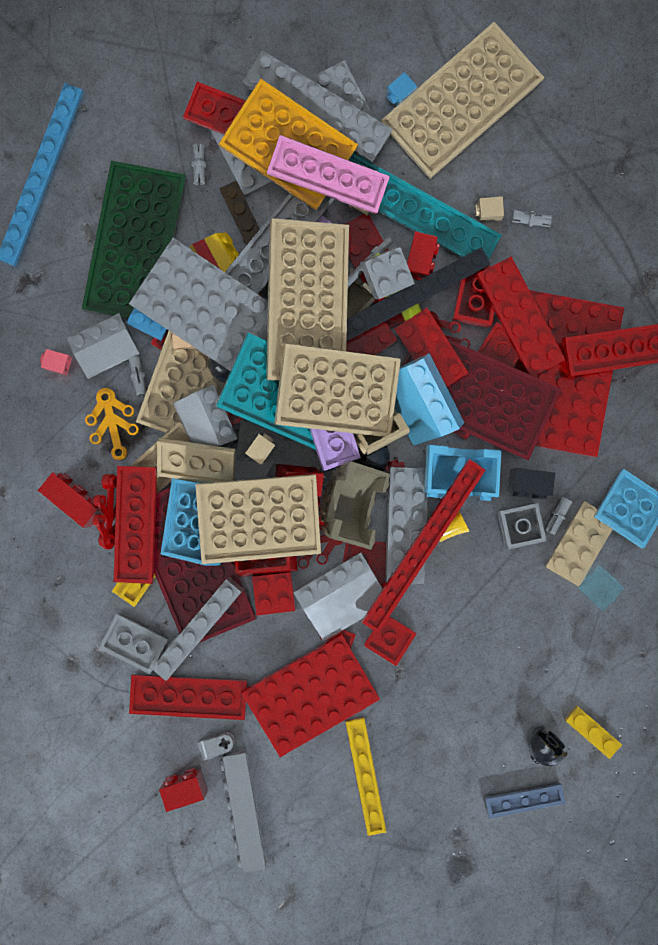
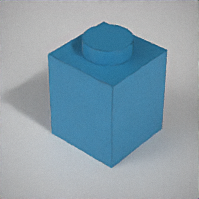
[386,72,417,106]

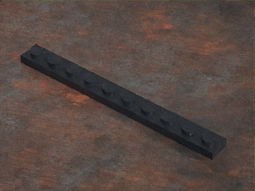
[346,247,490,342]

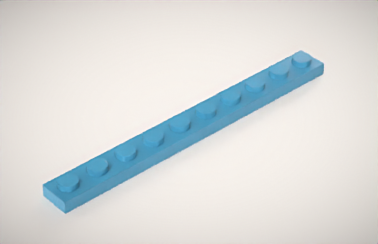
[0,83,84,267]

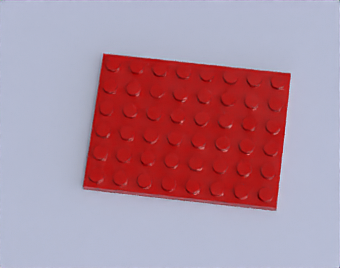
[514,290,625,457]

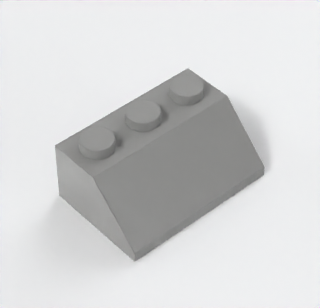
[67,314,140,379]
[173,385,237,447]

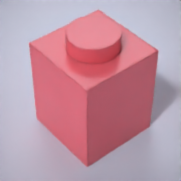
[40,349,72,375]

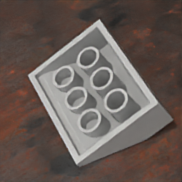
[293,552,382,641]

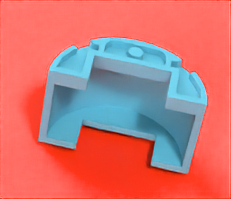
[424,445,501,501]

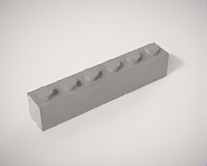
[151,577,244,681]
[220,749,267,873]

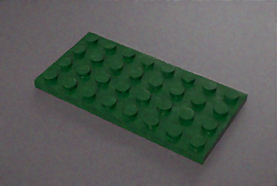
[82,160,187,319]

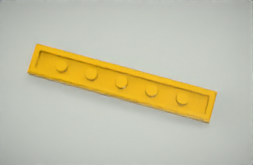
[345,717,387,836]

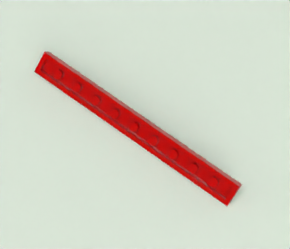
[361,459,486,633]

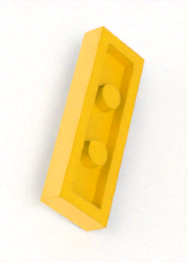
[565,705,622,759]

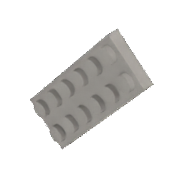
[385,467,428,584]

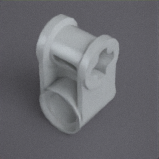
[196,731,236,761]

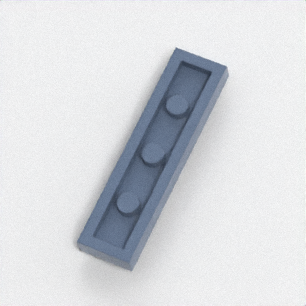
[485,783,565,819]

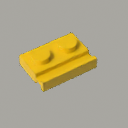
[111,574,155,607]

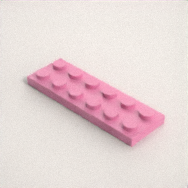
[267,135,390,214]

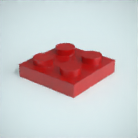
[364,617,417,666]

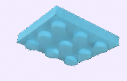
[594,469,658,548]

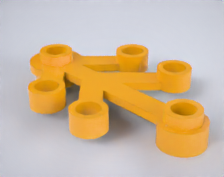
[85,388,139,461]

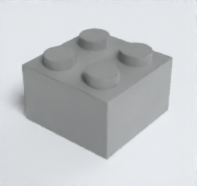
[360,247,415,299]
[497,503,546,549]

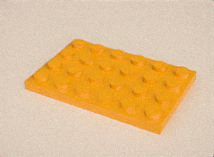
[219,79,358,210]

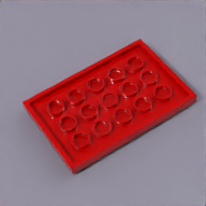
[241,633,380,757]

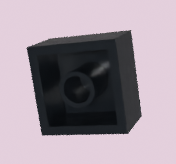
[508,468,555,500]

